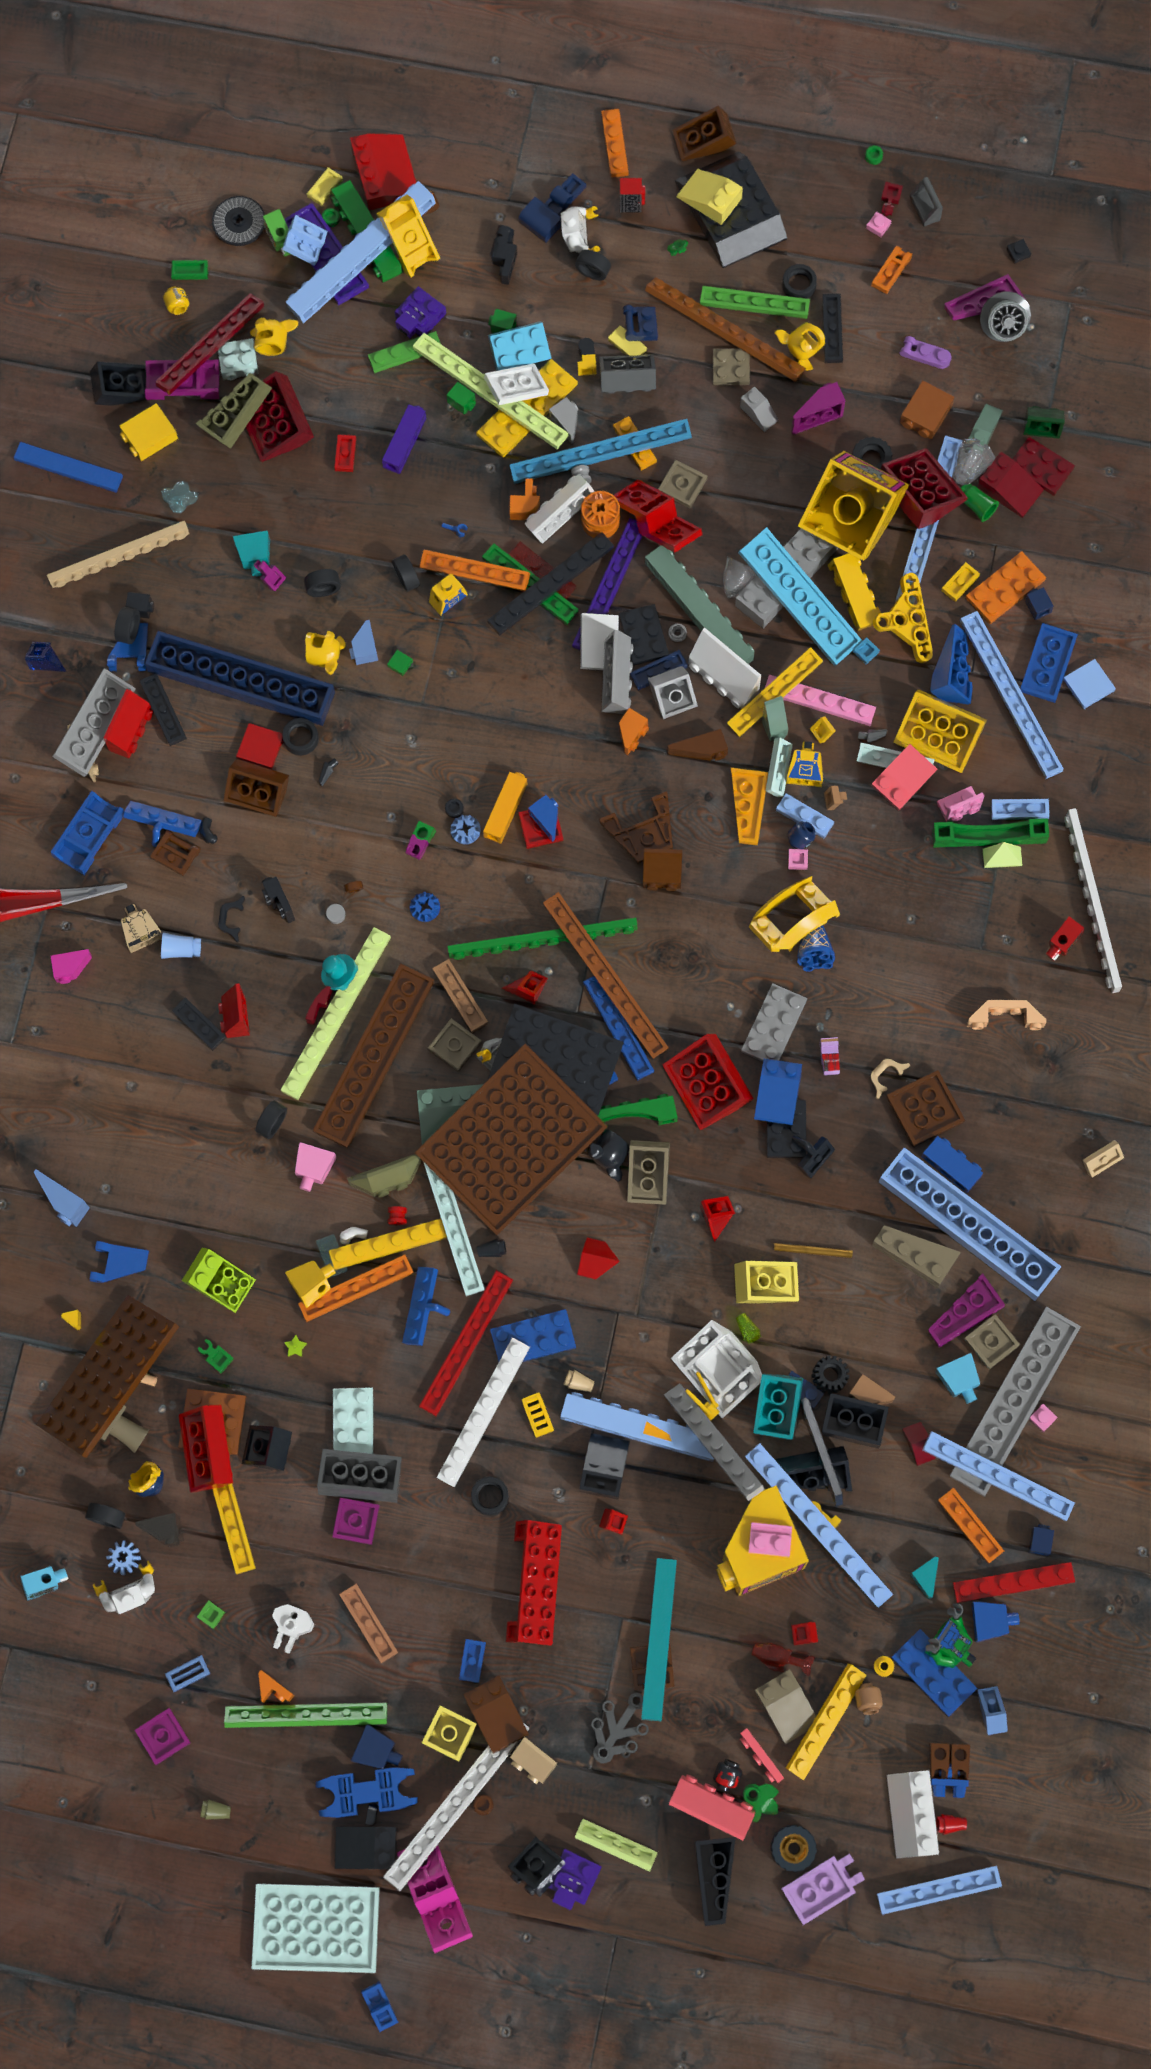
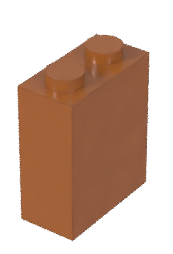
[900,380,955,440]

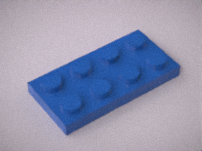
[1020,623,1078,703]
[490,1309,576,1362]
[891,1629,977,1717]

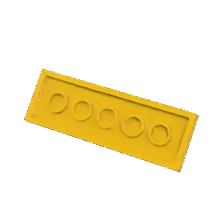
[476,359,578,458]

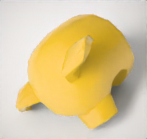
[250,318,298,356]
[774,322,825,371]
[305,631,346,675]

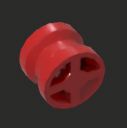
[387,1206,407,1225]

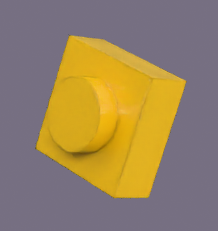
[810,717,835,743]

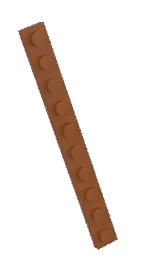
[645,277,806,382]
[543,892,669,1059]

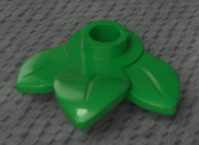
[743,1784,779,1823]

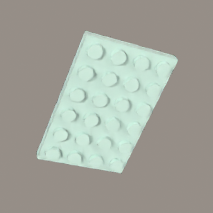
[252,1884,380,1973]

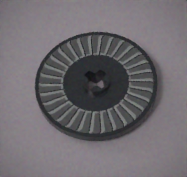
[212,196,265,246]

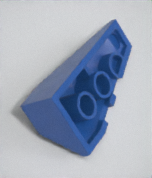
[930,624,973,704]

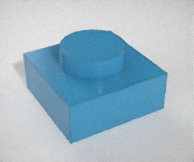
[853,638,880,664]

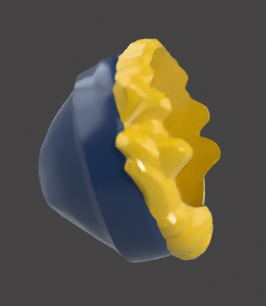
[128,1461,164,1497]

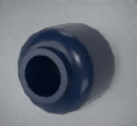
[788,821,815,849]

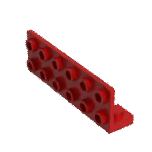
[506,1520,562,1646]

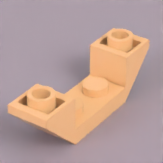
[967,1000,1046,1030]

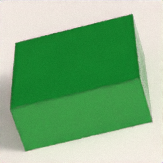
[387,650,413,676]

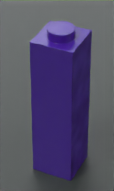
[382,405,426,474]

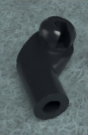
[200,817,218,844]

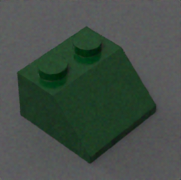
[1023,406,1065,439]

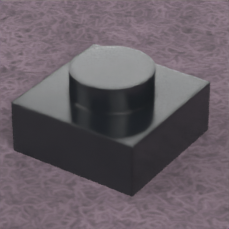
[1007,239,1031,264]

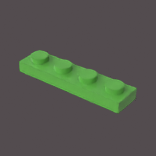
[368,331,441,373]

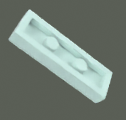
[766,738,793,797]

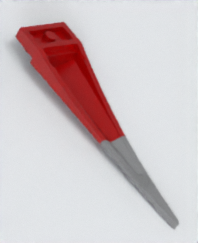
[0,883,127,922]

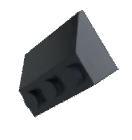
[821,1393,889,1449]

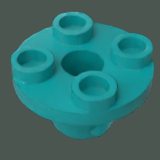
[321,954,358,991]

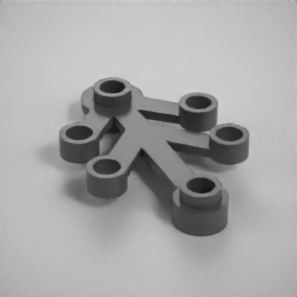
[591,1693,649,1763]

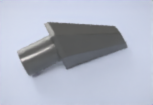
[858,729,887,743]

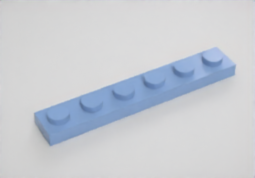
[877,1866,1002,1915]

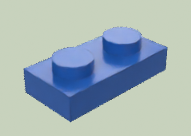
[459,1639,486,1683]

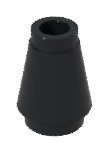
[477,1238,507,1257]

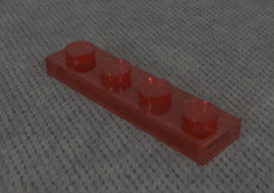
[508,541,576,599]

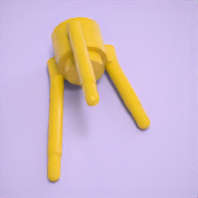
[685,1372,720,1421]

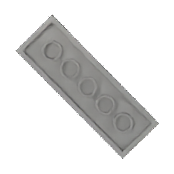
[52,668,136,777]

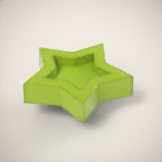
[284,1335,307,1357]

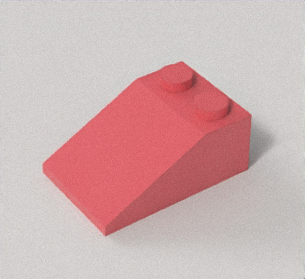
[871,744,938,811]

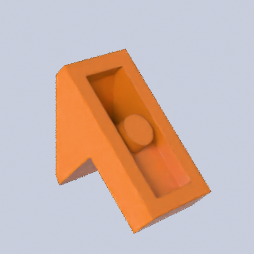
[259,1670,295,1703]

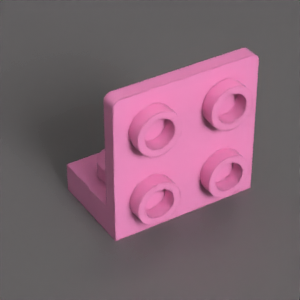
[937,786,984,822]

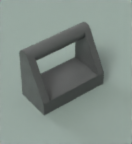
[910,177,943,227]

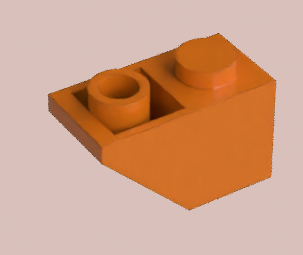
[619,708,649,755]

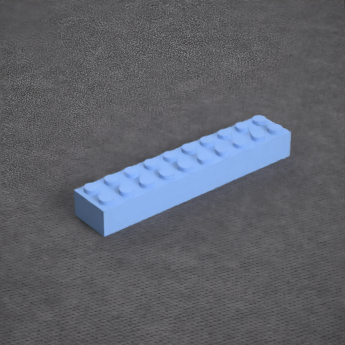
[879,1148,1061,1301]

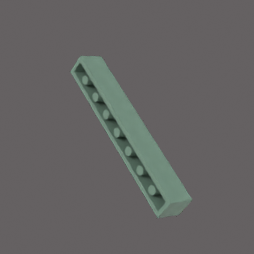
[645,546,754,664]

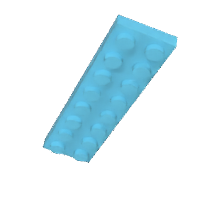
[738,527,863,666]

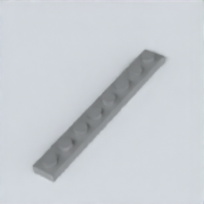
[664,1384,765,1501]

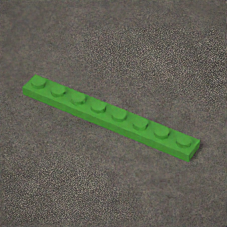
[224,1703,387,1728]

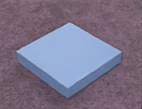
[1063,659,1116,709]

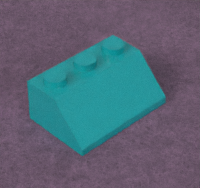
[753,1374,803,1440]

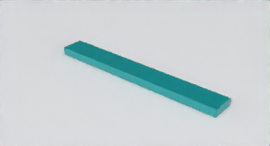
[641,1558,677,1722]

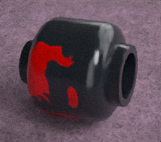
[713,1759,742,1791]

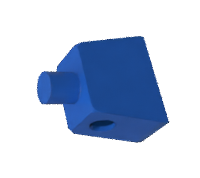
[971,1602,1020,1642]

